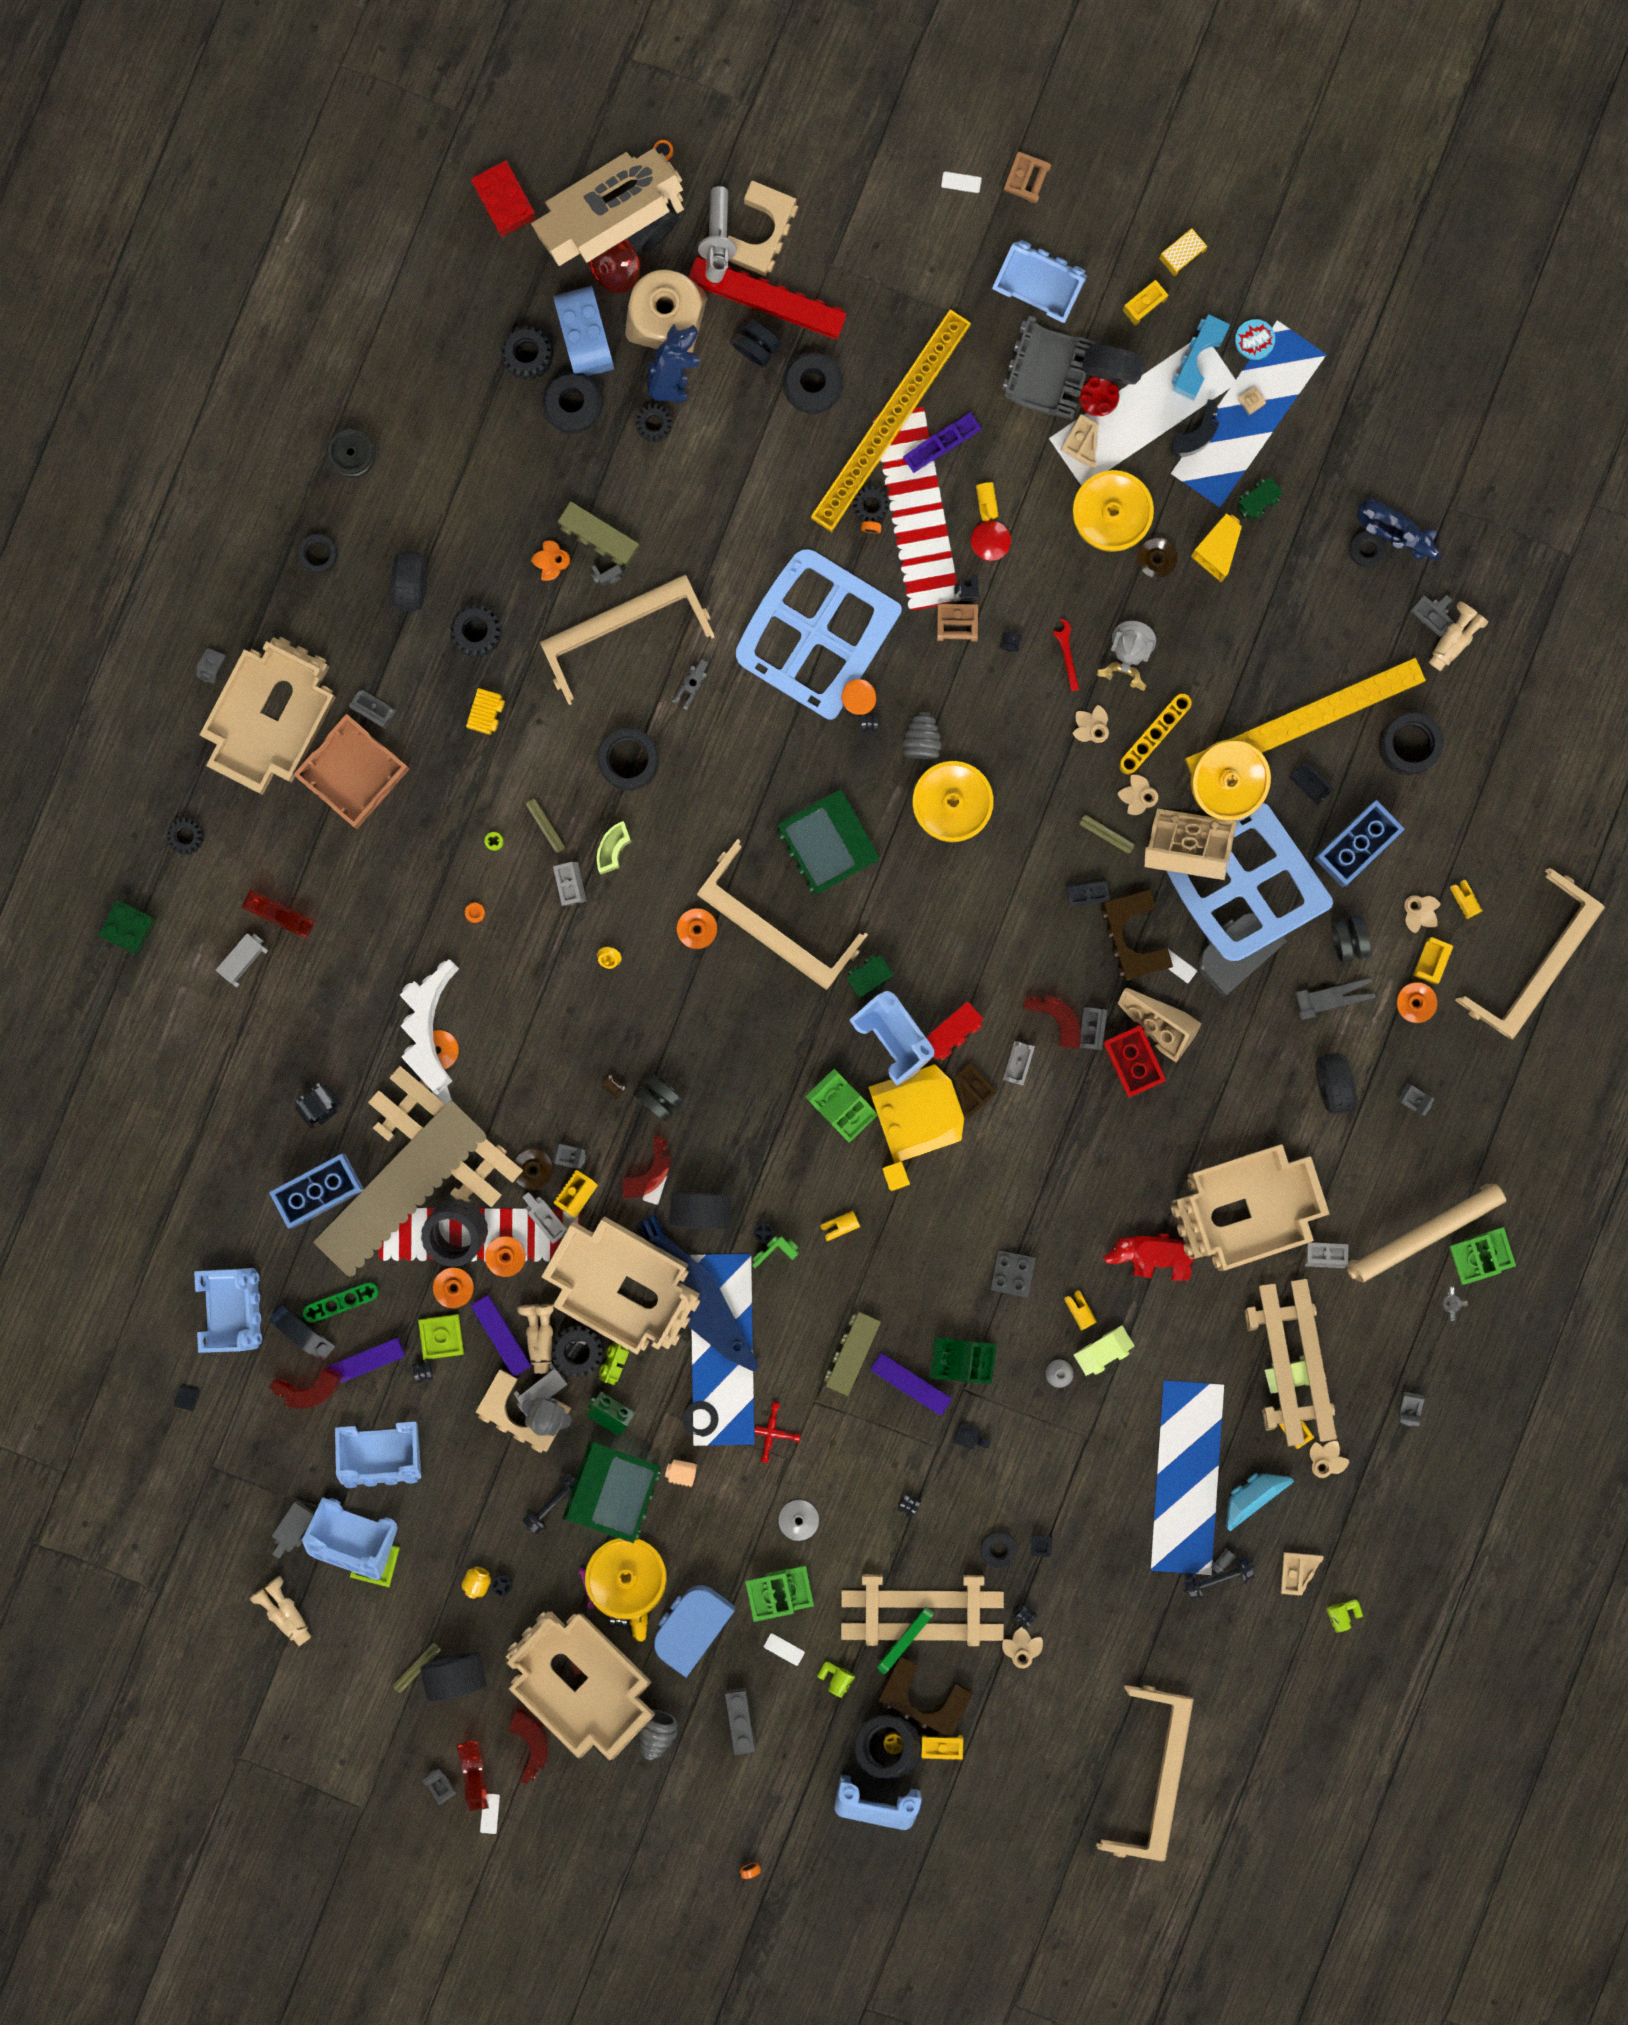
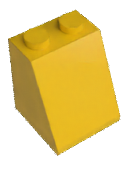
[1191,513,1242,582]

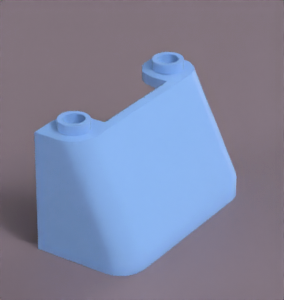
[302,1498,398,1580]
[835,1774,921,1830]

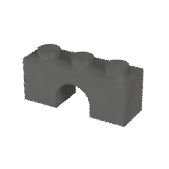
[725,1688,755,1755]

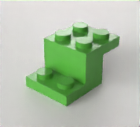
[806,1069,878,1143]
[1449,1227,1516,1285]
[746,1565,814,1622]

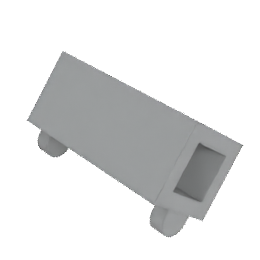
[216,934,268,987]
[514,1363,568,1413]

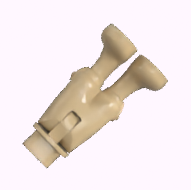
[1429,601,1488,671]
[518,1304,554,1373]
[250,1576,312,1646]

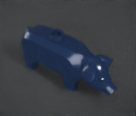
[646,324,700,402]
[1357,499,1441,560]

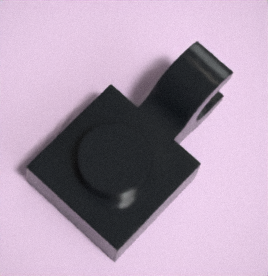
[954,1423,991,1449]

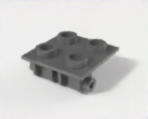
[991,1250,1036,1298]

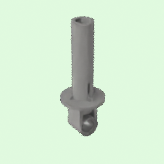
[698,186,737,283]

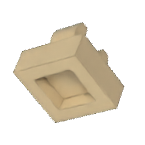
[1238,387,1266,415]

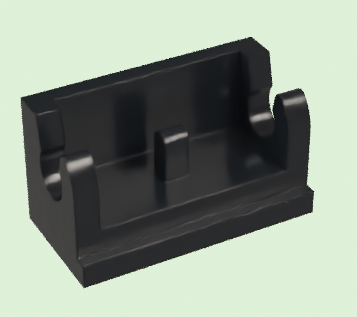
[952,574,979,604]
[1289,761,1334,806]
[1065,878,1110,907]

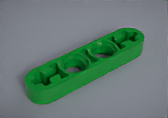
[303,1283,379,1323]
[876,1607,934,1674]

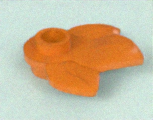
[531,541,570,581]

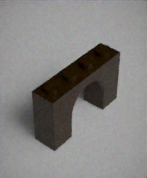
[1101,889,1173,981]
[878,1655,973,1737]

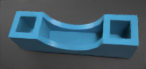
[1172,314,1230,401]

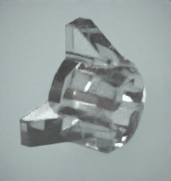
[1442,1287,1468,1321]

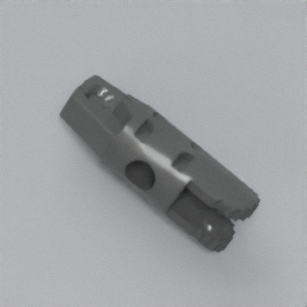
[672,659,708,710]

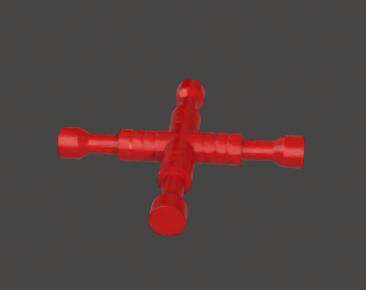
[754,1402,801,1463]

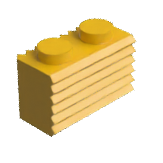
[466,688,505,735]
[554,1170,598,1218]

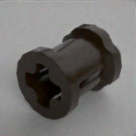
[601,1074,627,1099]

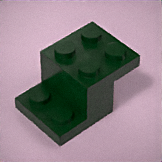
[929,1337,997,1384]

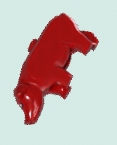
[1102,1233,1194,1281]

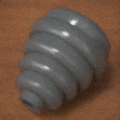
[902,712,942,759]
[638,1710,678,1760]

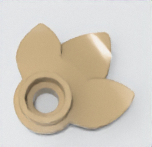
[1073,705,1109,743]
[1118,775,1158,815]
[1404,895,1441,933]
[1310,1441,1349,1478]
[1002,1627,1043,1668]

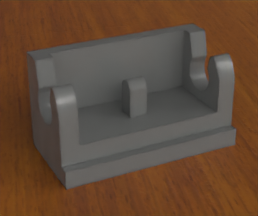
[349,690,397,729]
[1079,1007,1107,1050]

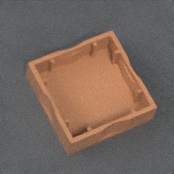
[293,714,409,829]

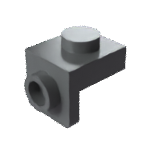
[590,565,623,587]
[196,648,226,684]
[1397,1083,1434,1116]
[552,1143,586,1169]
[1398,1392,1424,1426]
[422,1769,456,1805]

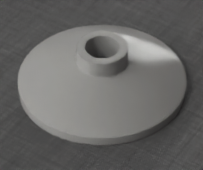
[779,1500,819,1541]

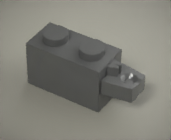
[272,1501,315,1559]

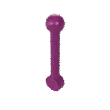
[578,1568,595,1609]

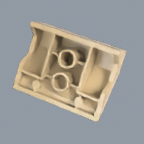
[1145,809,1237,880]

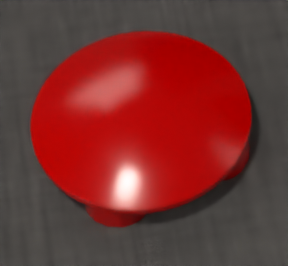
[1079,377,1119,417]
[971,521,1011,561]

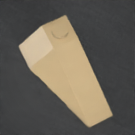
[1118,988,1202,1062]

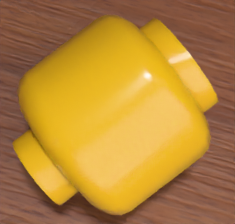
[462,1567,491,1599]

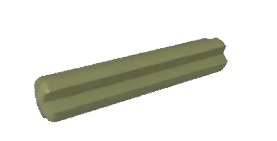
[526,799,565,853]
[1080,815,1134,854]
[393,1643,441,1693]

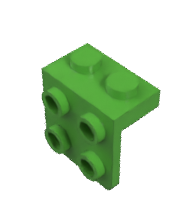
[752,1236,799,1268]

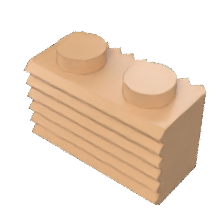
[665,1460,697,1487]

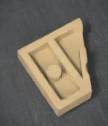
[1280,1552,1323,1595]

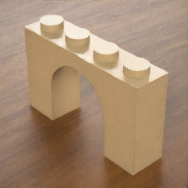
[728,181,799,277]
[476,1368,571,1453]

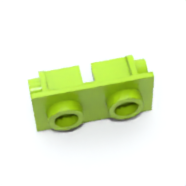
[599,1341,629,1385]

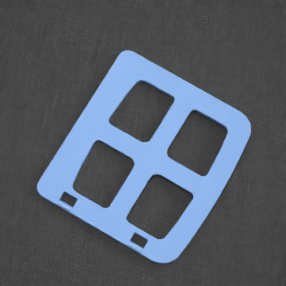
[736,550,902,720]
[1167,803,1333,961]

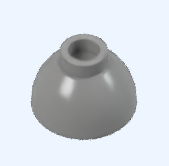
[1045,1359,1074,1388]

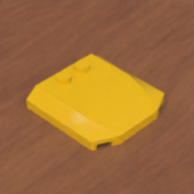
[868,1064,964,1163]

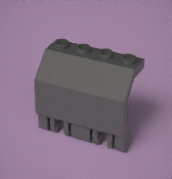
[1002,316,1096,420]

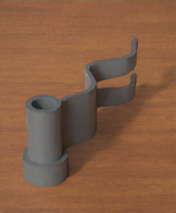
[1296,978,1376,1020]

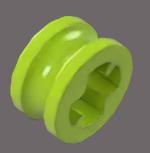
[485,832,503,851]

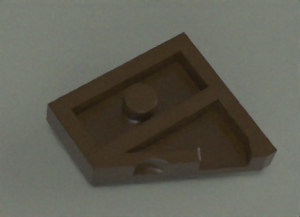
[955,1063,997,1119]

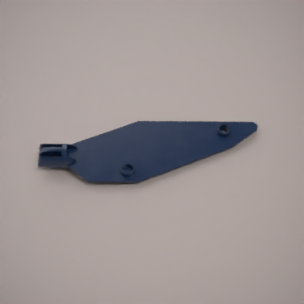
[637,1214,759,1371]

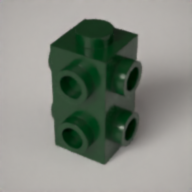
[1237,477,1283,521]
[586,1391,635,1437]

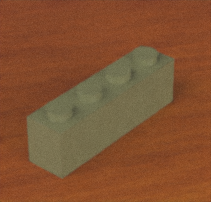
[558,501,639,567]
[824,1311,881,1396]

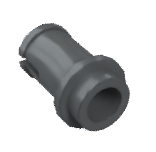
[1211,1548,1236,1574]

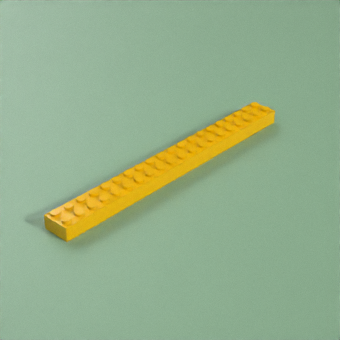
[811,310,971,532]
[1185,658,1426,775]

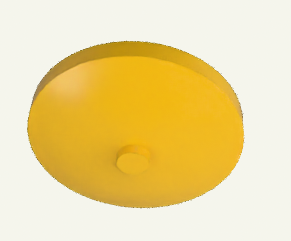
[1073,470,1154,552]
[1191,740,1271,821]
[913,761,993,842]
[585,1538,667,1619]

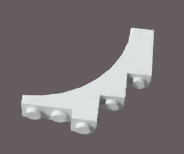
[400,959,459,1095]

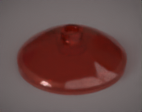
[589,239,640,294]

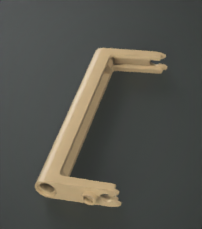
[540,575,715,705]
[697,839,868,990]
[1455,868,1605,1040]
[1347,1184,1506,1282]
[1096,1685,1194,1861]

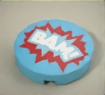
[1235,320,1275,360]

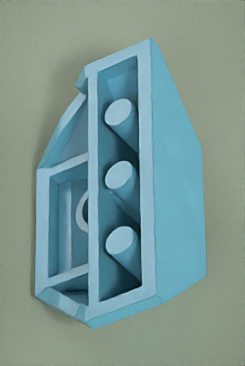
[1225,1473,1294,1531]

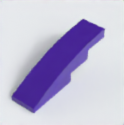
[903,412,982,473]
[871,1353,952,1416]

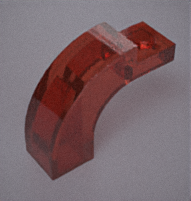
[241,890,315,940]
[1023,995,1081,1049]
[623,1136,671,1199]
[269,1367,344,1409]
[508,1709,549,1785]
[457,1741,489,1811]

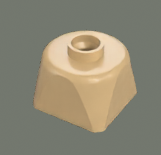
[625,270,708,353]

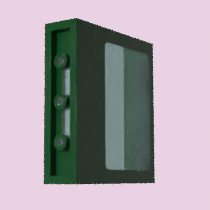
[776,789,880,896]
[562,1441,661,1544]

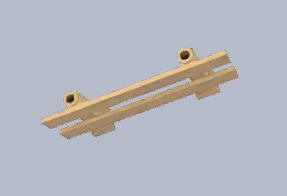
[368,1066,523,1207]
[1244,1279,1337,1446]
[841,1574,1004,1646]

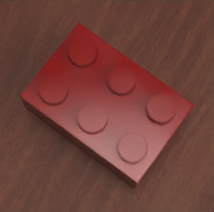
[471,161,536,237]
[926,1002,983,1061]
[1103,1025,1166,1098]

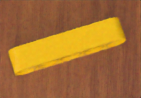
[1119,694,1191,775]

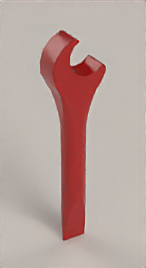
[1053,619,1079,691]

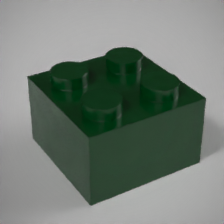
[98,900,157,955]
[846,954,893,999]

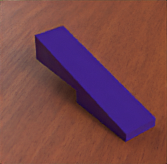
[471,1294,531,1377]
[324,1337,406,1387]

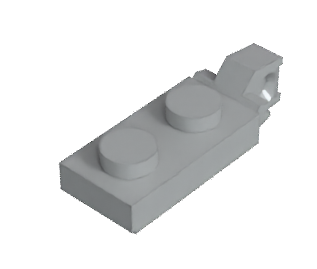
[522,1192,568,1244]

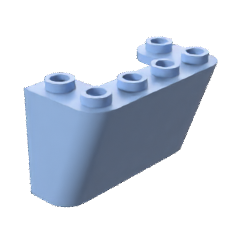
[992,240,1087,323]
[850,991,934,1085]
[194,1268,262,1353]
[335,1422,421,1488]

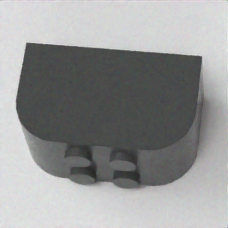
[1198,913,1287,997]

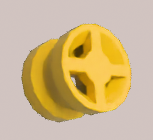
[884,1731,904,1754]

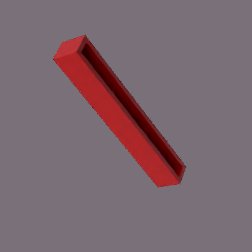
[689,257,846,340]

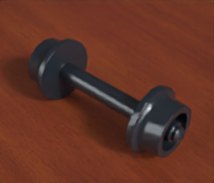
[523,1471,577,1534]
[1184,1558,1254,1600]

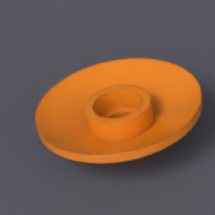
[677,909,717,949]
[1397,983,1437,1023]
[433,1030,459,1069]
[485,1236,526,1277]
[433,1268,474,1308]

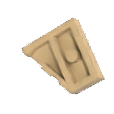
[1060,414,1098,469]

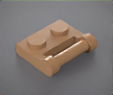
[1004,152,1051,203]
[937,604,978,641]

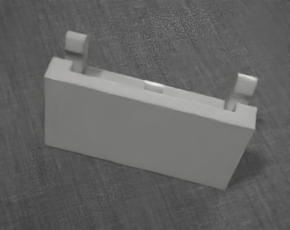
[553,862,587,906]
[1003,1041,1035,1086]
[1305,1243,1348,1268]

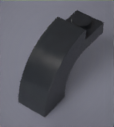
[1170,399,1219,457]
[269,1304,335,1362]

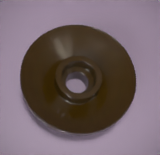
[1137,538,1178,578]
[514,1149,553,1190]

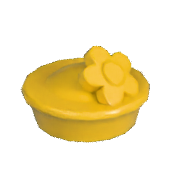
[597,947,622,969]

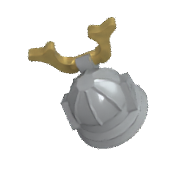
[1097,621,1156,691]

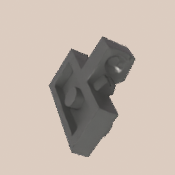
[1410,595,1454,638]

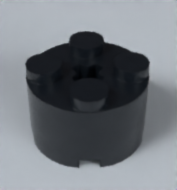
[295,1083,343,1129]

